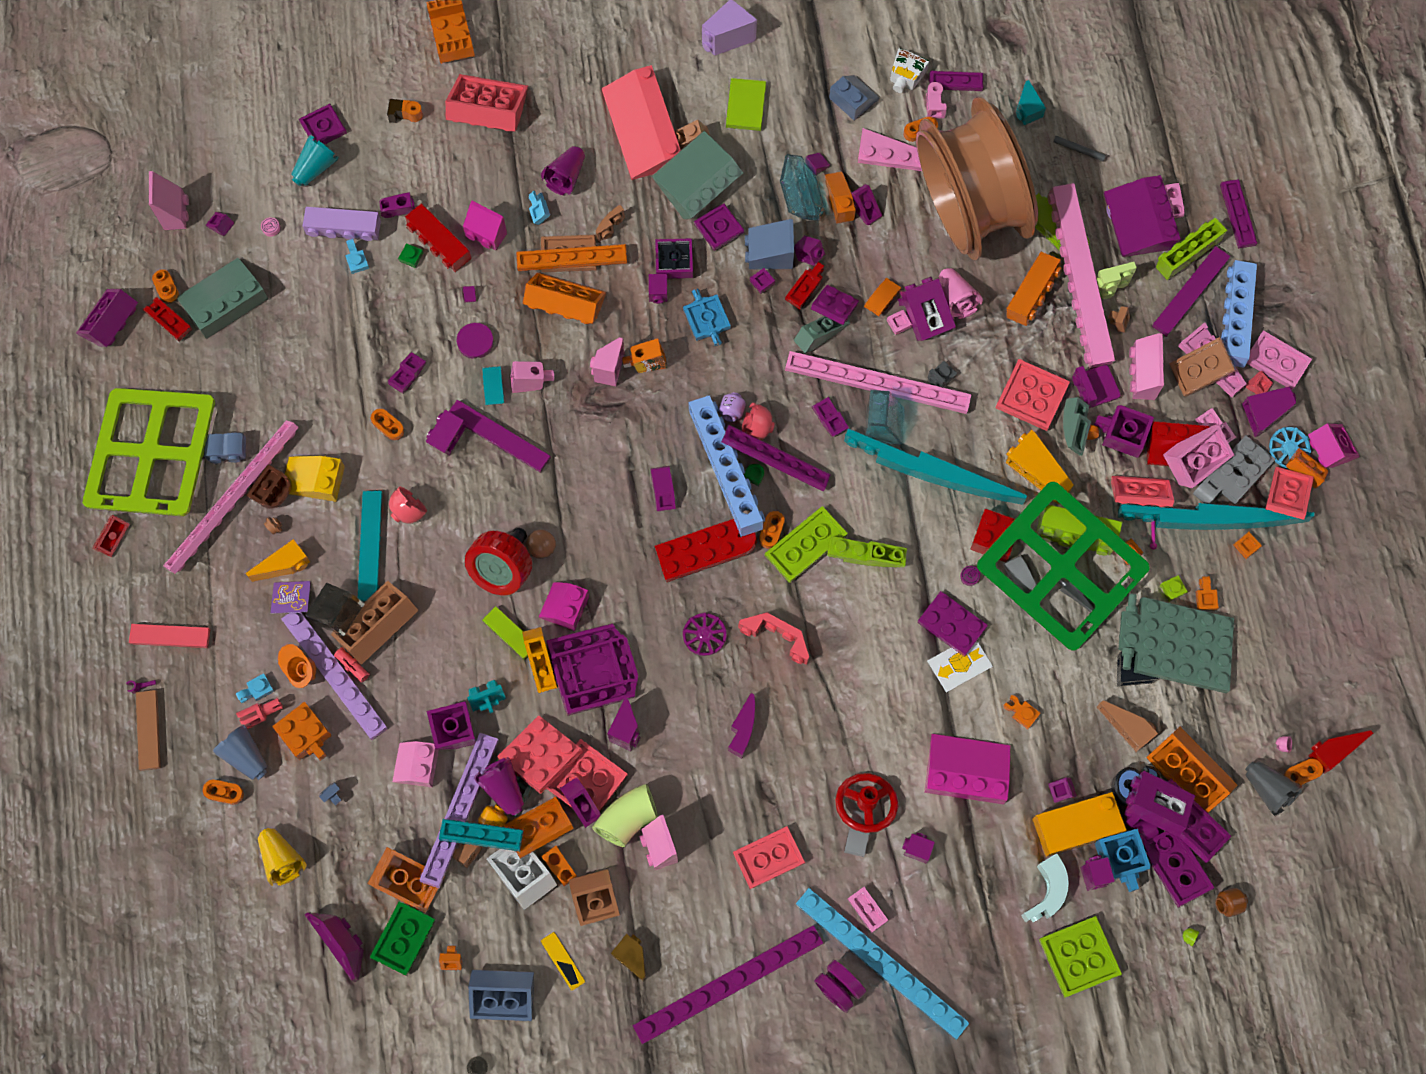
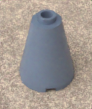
[213,725,268,780]

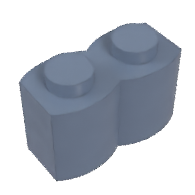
[204,433,246,464]

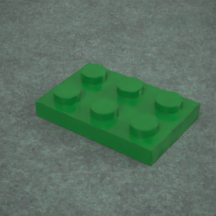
[369,901,436,976]

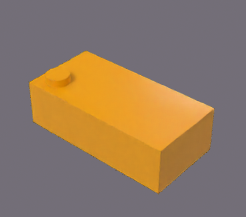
[1032,792,1126,857]

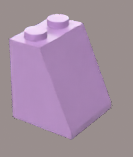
[702,0,757,55]

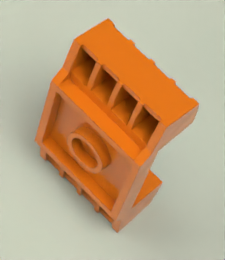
[426,0,475,64]

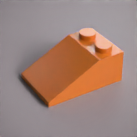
[367,847,445,913]

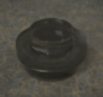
[467,1056,488,1074]

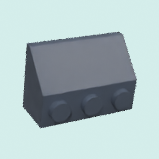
[468,970,534,1021]

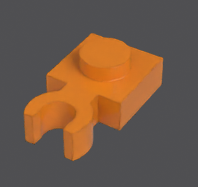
[1003,695,1041,730]

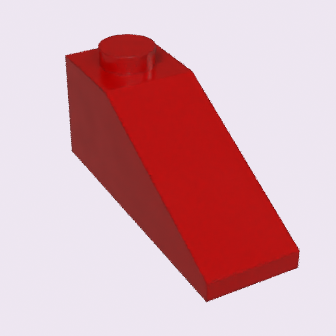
[1308,730,1373,774]

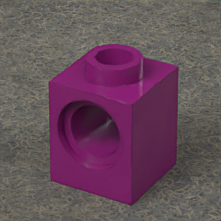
[794,235,825,266]
[649,274,667,304]

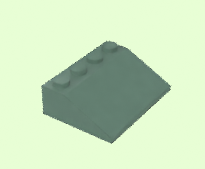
[651,131,743,219]
[177,258,268,339]

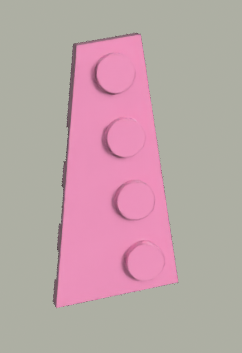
[858,128,922,171]

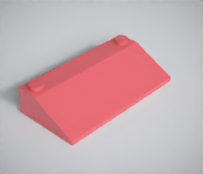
[602,65,681,180]

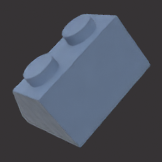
[829,75,879,120]

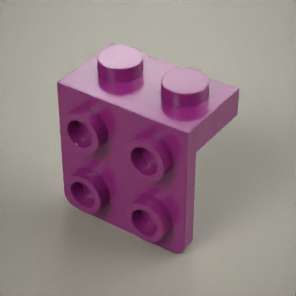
[1072,365,1121,408]

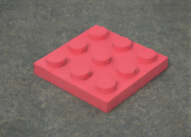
[995,359,1070,431]
[497,715,582,794]
[546,739,628,812]

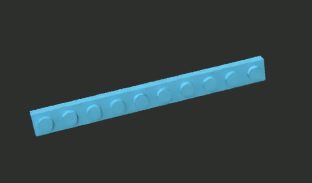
[796,888,969,1040]

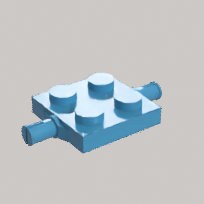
[683,288,731,346]

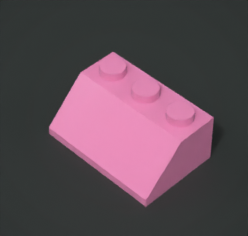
[1129,333,1164,400]

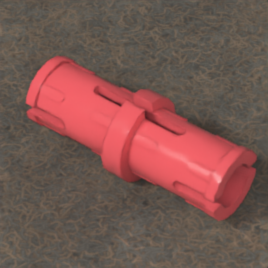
[334,647,370,682]

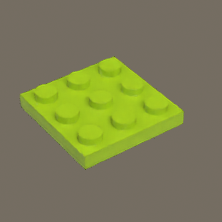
[1039,916,1122,998]

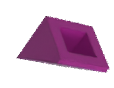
[463,286,476,303]

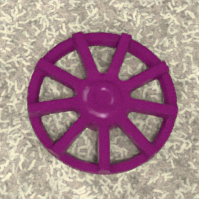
[683,613,726,656]

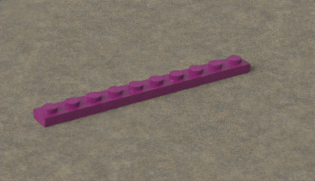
[632,925,823,1045]

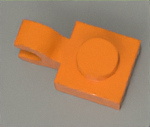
[1196,576,1219,610]

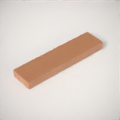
[136,690,161,771]

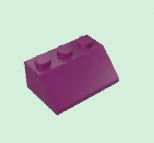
[76,289,138,347]

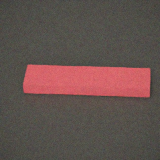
[129,624,211,648]

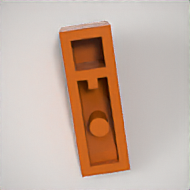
[825,171,856,224]

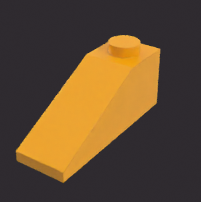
[245,539,310,582]
[522,627,557,693]

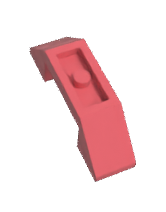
[738,613,809,665]

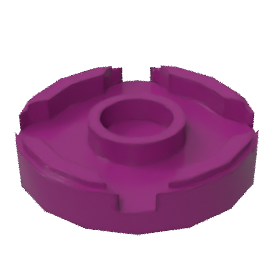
[456,323,494,359]

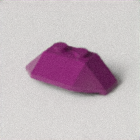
[305,912,364,982]

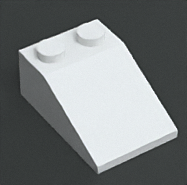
[487,849,557,910]

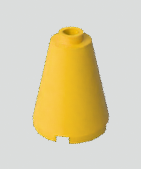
[258,828,307,886]

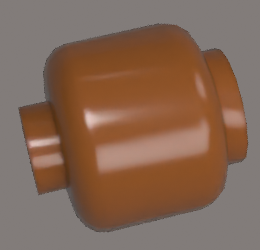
[1215,888,1248,917]

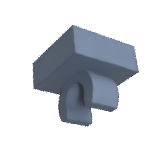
[319,782,342,806]

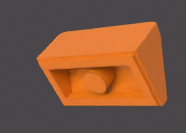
[1286,448,1328,488]

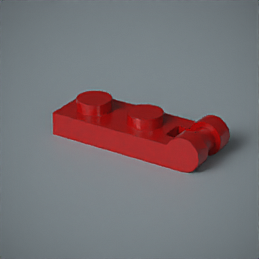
[143,297,192,342]

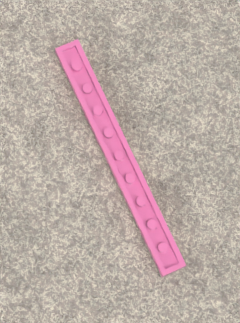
[785,351,971,414]
[163,420,299,574]

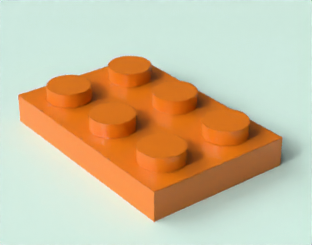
[504,797,574,858]

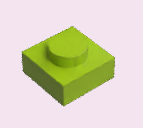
[1160,575,1188,602]

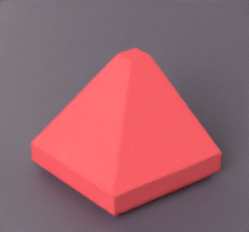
[1245,371,1273,394]

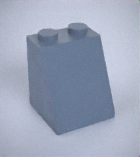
[745,219,794,269]

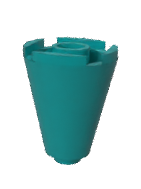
[291,135,339,186]

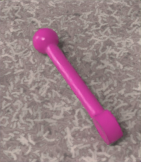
[1150,520,1157,550]

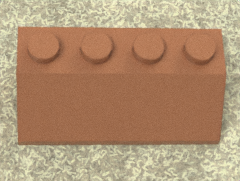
[331,581,419,665]

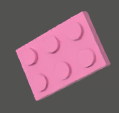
[1247,330,1312,390]

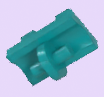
[467,680,506,714]

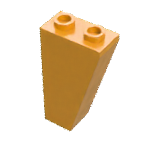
[1005,429,1074,504]

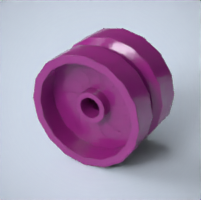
[814,959,867,1013]

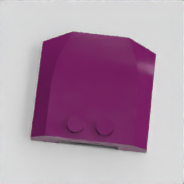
[546,623,638,716]

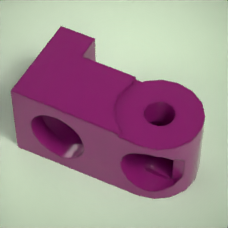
[379,192,415,218]

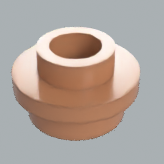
[264,517,282,535]

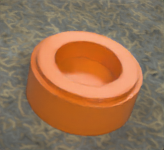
[1087,425,1099,440]

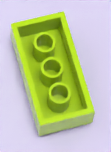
[1036,505,1122,556]

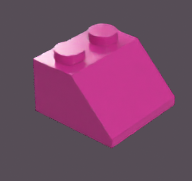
[463,201,507,250]
[1308,423,1360,468]
[539,582,589,631]

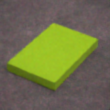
[726,78,766,131]

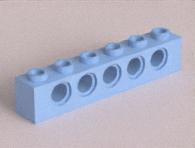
[1221,260,1257,368]

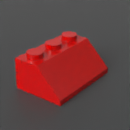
[1147,421,1210,466]

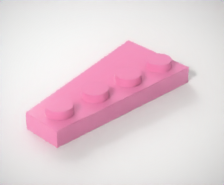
[1178,323,1246,397]

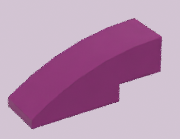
[728,693,755,759]

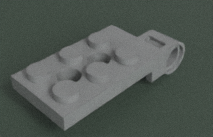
[1193,435,1275,504]

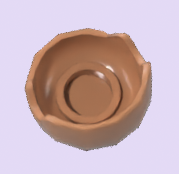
[525,530,556,558]

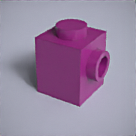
[902,832,935,864]

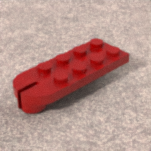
[655,519,757,582]

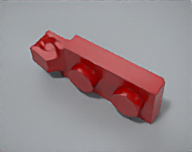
[785,262,824,309]

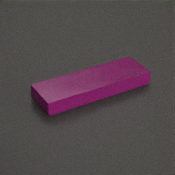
[929,71,983,91]

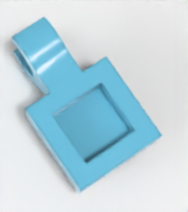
[529,191,550,225]
[345,239,369,274]
[236,673,274,703]

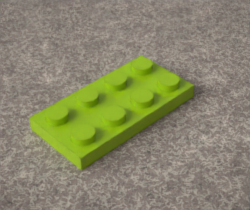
[765,506,848,583]

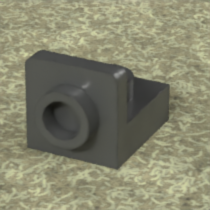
[927,361,957,388]

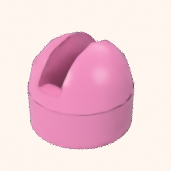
[1276,736,1292,752]

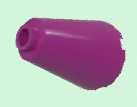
[541,146,585,195]
[474,757,524,816]

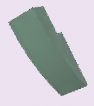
[1063,397,1091,456]

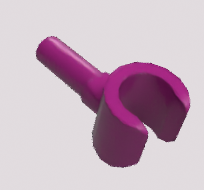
[126,680,156,694]

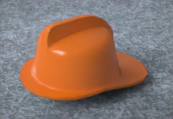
[278,644,316,688]

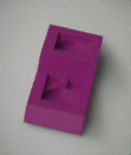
[388,352,426,394]
[812,397,849,437]

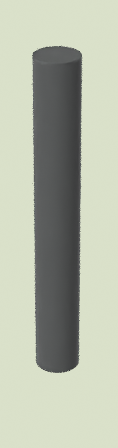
[1053,136,1106,161]

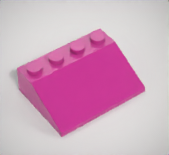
[924,734,1010,805]

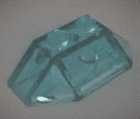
[780,154,825,221]

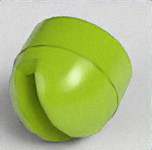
[1182,928,1200,947]

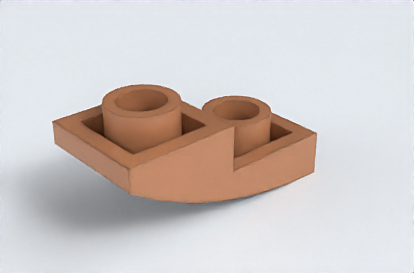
[596,205,625,242]

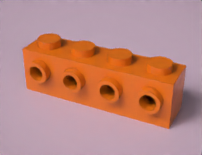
[1007,252,1062,326]

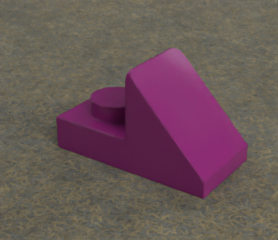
[851,184,882,225]

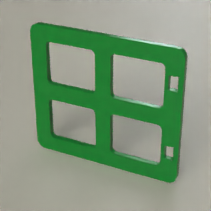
[977,482,1150,651]

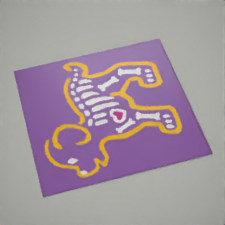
[270,581,310,614]

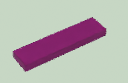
[1220,179,1257,249]

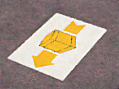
[927,641,993,692]

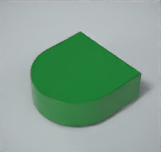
[743,464,764,487]

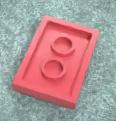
[1265,467,1314,520]
[1111,476,1174,507]
[733,826,805,890]

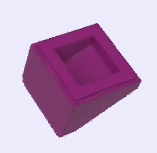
[805,152,830,176]
[206,212,234,236]
[1048,778,1077,803]

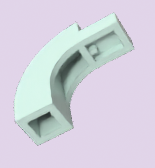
[1021,853,1068,923]

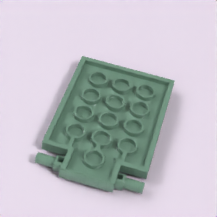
[1118,594,1234,693]

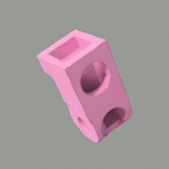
[926,82,947,118]
[1164,183,1184,219]

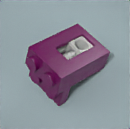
[897,276,956,341]
[1125,771,1195,837]

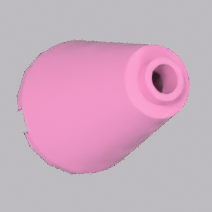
[938,268,983,319]

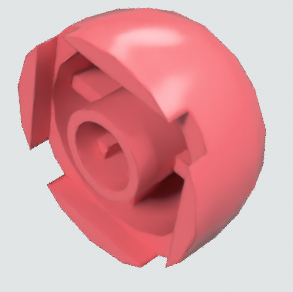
[742,403,775,440]
[389,486,427,524]

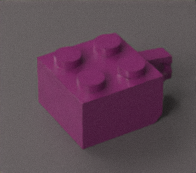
[1094,405,1154,458]

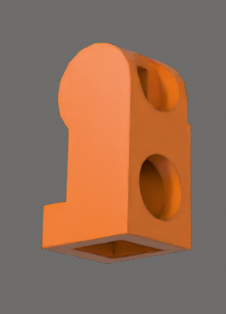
[541,846,577,886]

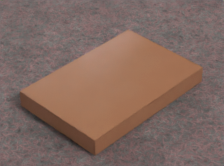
[541,235,596,272]
[1169,337,1237,397]

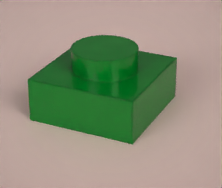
[398,243,423,268]

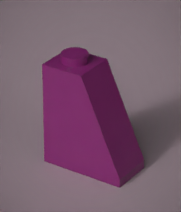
[1242,386,1296,437]

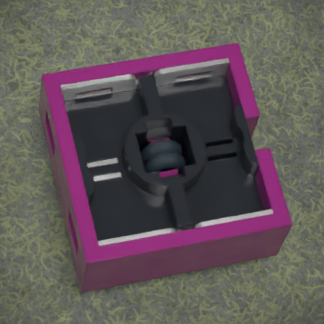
[655,238,693,279]

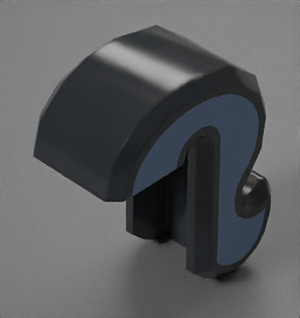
[1111,766,1160,806]

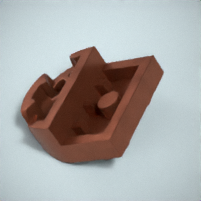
[246,464,292,509]

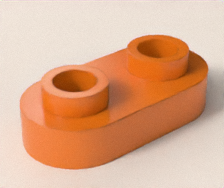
[903,117,938,142]
[152,269,179,303]
[371,409,404,440]
[759,511,785,549]
[1283,759,1323,785]
[203,779,244,805]

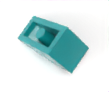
[1016,80,1046,125]

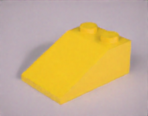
[285,456,345,502]

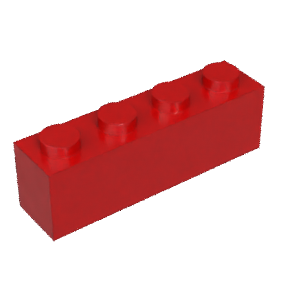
[405,203,471,272]

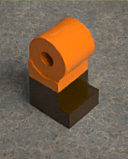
[387,99,423,123]

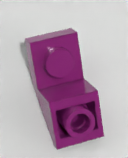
[650,466,676,511]

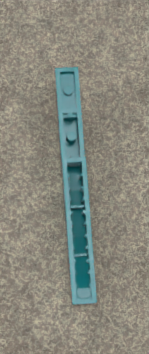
[844,429,1027,505]
[1118,503,1314,530]

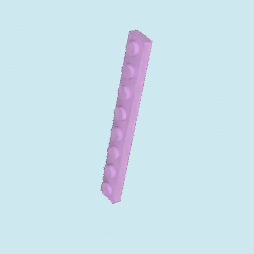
[281,612,388,740]
[420,733,499,888]

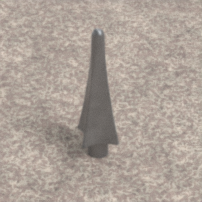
[1058,578,1094,612]

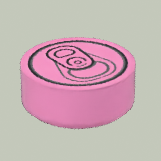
[261,217,281,237]

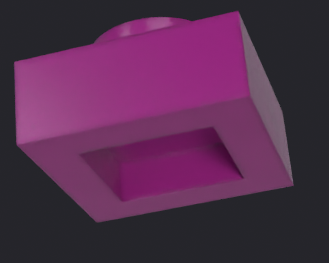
[750,268,775,294]

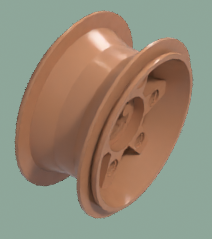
[916,97,1038,260]

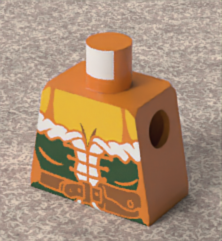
[622,339,668,373]

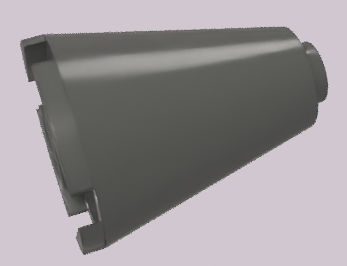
[1245,761,1303,816]

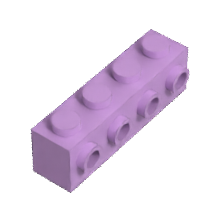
[302,207,381,241]

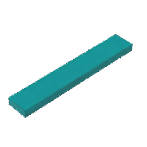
[357,491,383,603]

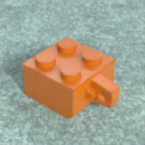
[272,701,332,761]

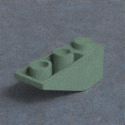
[794,316,851,354]

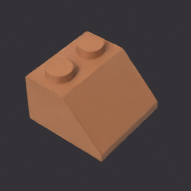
[569,869,620,926]

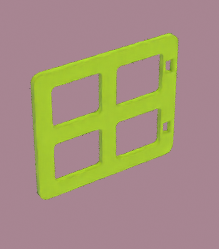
[82,388,215,516]

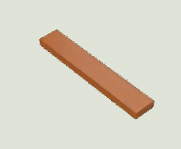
[516,244,627,271]

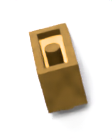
[611,934,646,981]

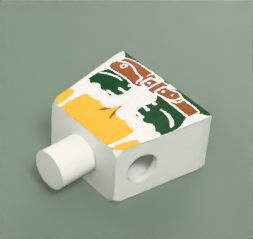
[890,48,930,93]

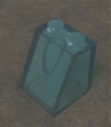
[865,390,904,445]

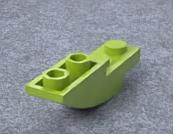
[827,536,907,567]

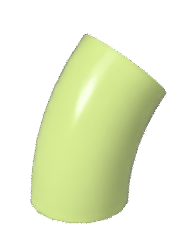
[592,783,658,847]

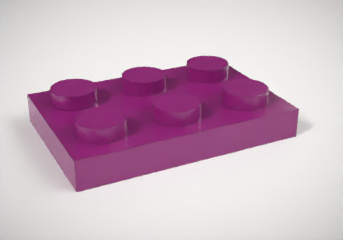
[917,591,988,657]

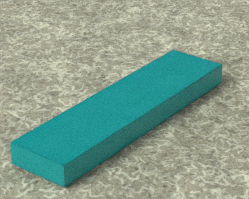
[439,819,523,852]

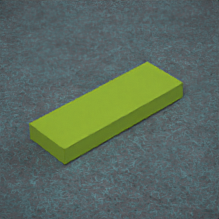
[482,606,528,660]

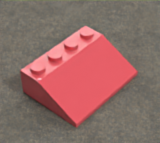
[445,74,528,131]

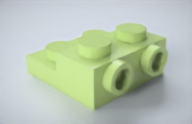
[1096,262,1137,299]

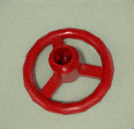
[835,773,899,833]

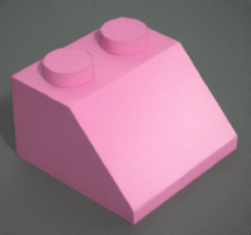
[590,337,625,387]
[392,741,439,787]

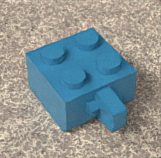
[1094,829,1150,892]

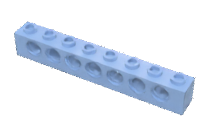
[688,395,765,537]

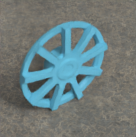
[1269,427,1311,468]

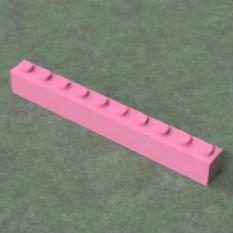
[1048,183,1115,369]

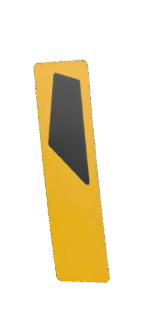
[541,932,585,991]

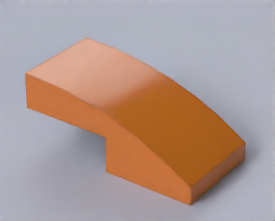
[864,278,901,316]

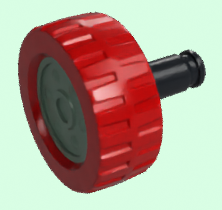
[465,528,532,596]

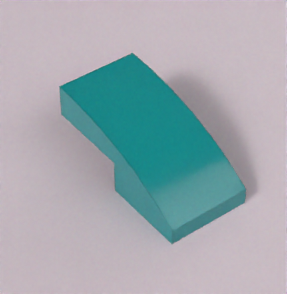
[482,366,505,405]

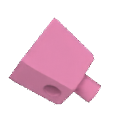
[510,361,554,393]

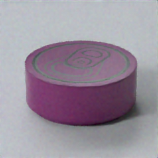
[960,566,980,586]

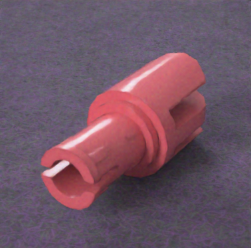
[236,697,283,729]

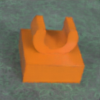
[439,946,463,970]

